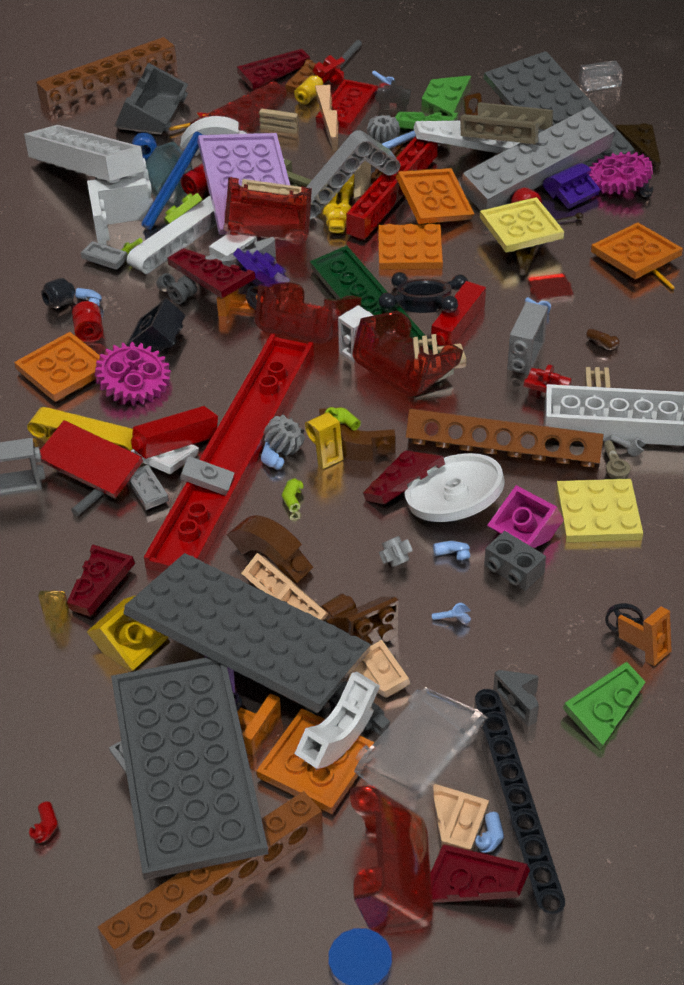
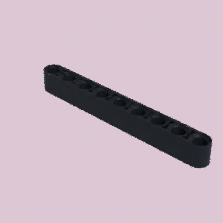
[474,689,566,930]

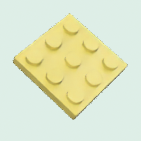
[480,197,564,253]
[556,479,643,543]

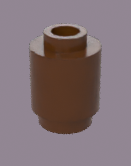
[321,593,356,626]

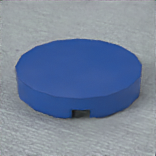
[329,928,392,985]

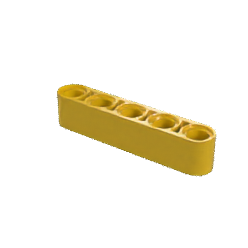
[27,407,133,451]

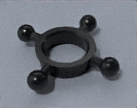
[378,272,468,313]

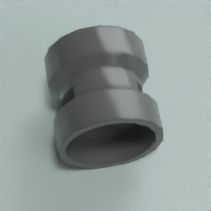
[167,275,198,304]

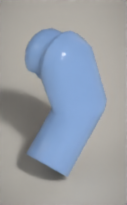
[261,442,284,470]
[475,812,504,853]

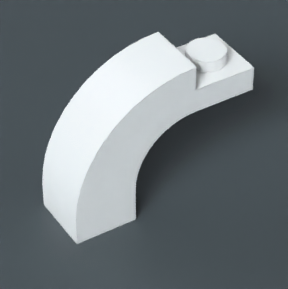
[180,116,247,156]
[294,672,380,769]

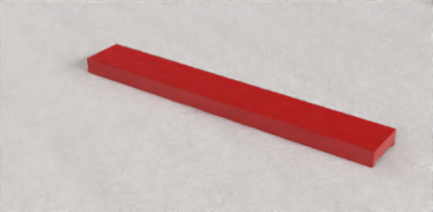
[144,334,314,573]

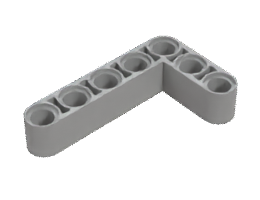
[299,130,400,219]

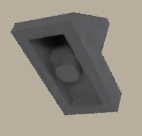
[493,670,539,727]

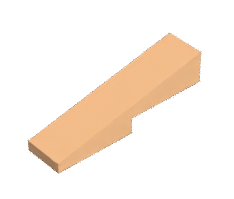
[315,85,339,151]
[241,553,329,621]

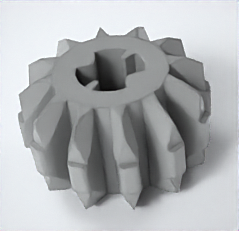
[367,114,400,143]
[263,415,305,456]

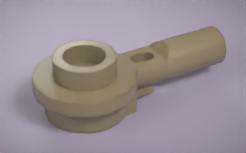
[603,440,631,479]

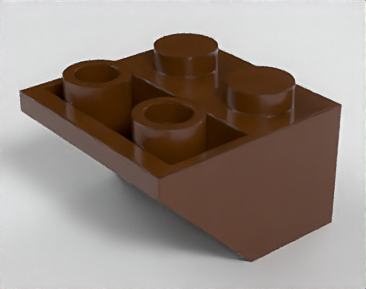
[335,596,399,645]

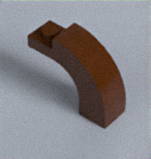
[319,407,396,462]
[227,515,314,584]

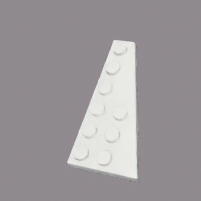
[414,121,519,154]

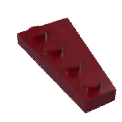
[237,49,310,90]
[167,248,256,298]

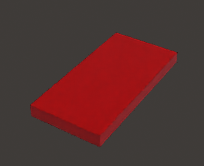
[316,79,378,130]
[40,420,143,499]

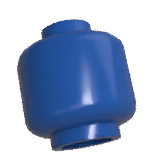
[132,133,157,161]

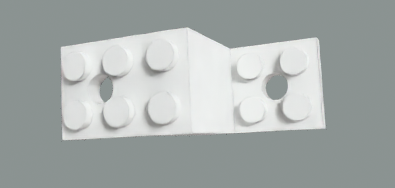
[87,158,153,246]

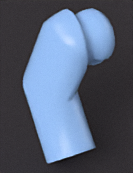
[75,288,102,306]
[433,540,471,560]

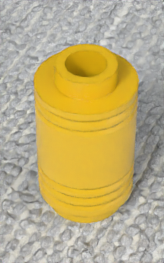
[294,76,323,105]

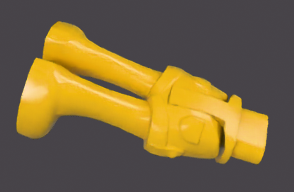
[323,177,354,233]

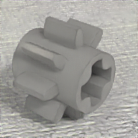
[378,536,413,567]

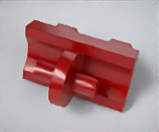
[312,55,345,85]
[523,364,572,397]

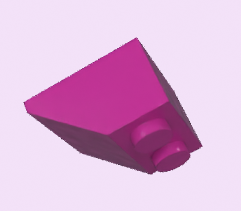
[487,485,564,548]

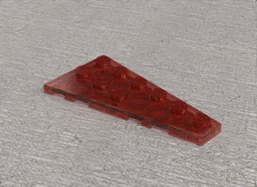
[190,81,286,134]

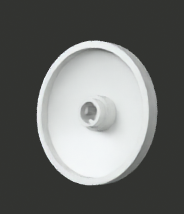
[405,453,505,522]

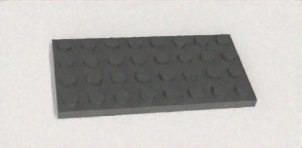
[483,51,634,167]
[124,553,371,713]
[111,657,268,880]

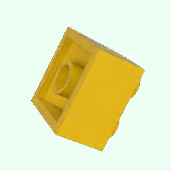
[87,595,169,671]

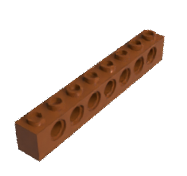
[36,37,176,108]
[406,409,604,468]
[97,791,323,968]

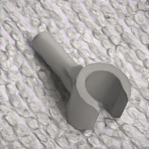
[610,435,645,456]

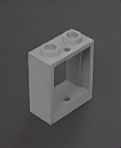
[507,302,548,375]
[0,438,45,496]

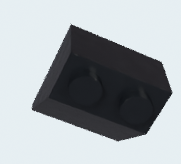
[126,298,186,353]

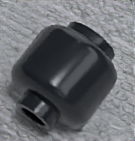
[41,278,75,309]

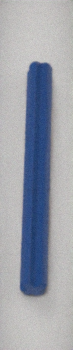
[141,132,203,230]

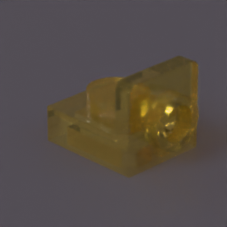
[38,590,69,633]

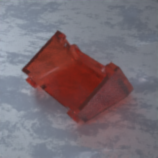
[223,177,312,244]
[255,282,362,344]
[352,311,464,397]
[350,785,433,935]

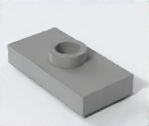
[81,241,128,270]
[180,456,234,496]
[128,465,169,510]

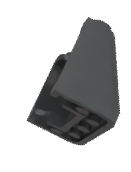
[115,63,188,135]

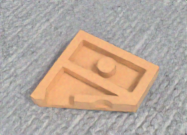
[348,640,410,698]
[433,784,489,851]

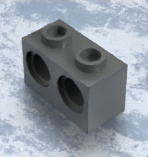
[484,531,546,591]

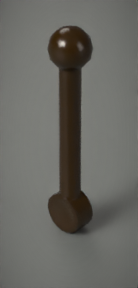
[555,212,583,223]

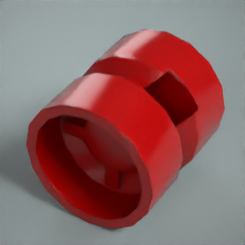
[180,163,209,196]
[72,301,104,343]

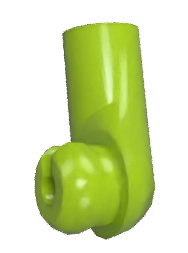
[325,407,361,431]
[281,478,304,512]

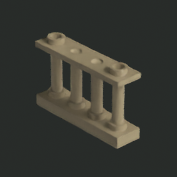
[460,102,553,144]

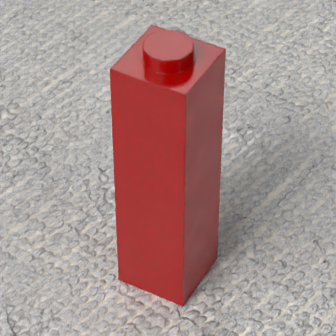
[431,281,486,346]
[131,406,218,459]

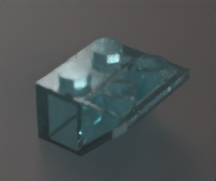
[146,141,193,192]

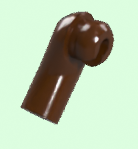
[586,328,620,351]

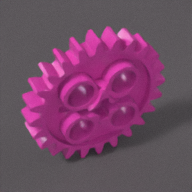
[589,152,653,194]
[95,342,171,405]

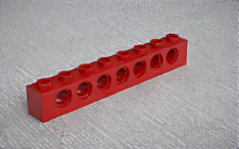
[346,136,438,240]

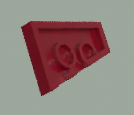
[363,450,445,504]
[67,544,136,616]
[420,844,530,903]

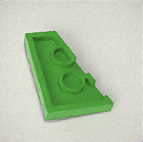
[395,112,458,130]
[563,662,645,750]

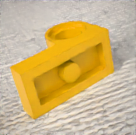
[305,412,343,469]

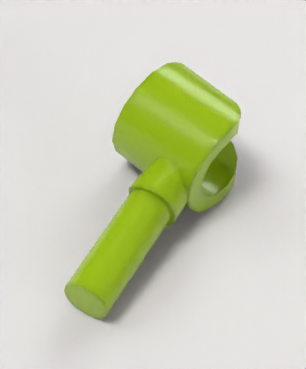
[120,238,143,254]

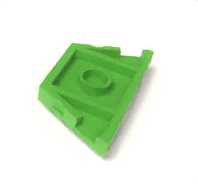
[421,76,471,116]

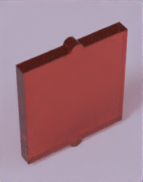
[528,273,574,303]

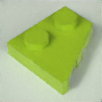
[164,193,202,225]

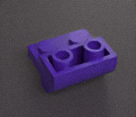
[542,163,601,209]
[233,248,290,293]

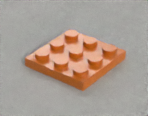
[396,168,474,224]
[591,222,683,279]
[379,224,443,270]
[14,332,100,402]
[256,708,376,814]

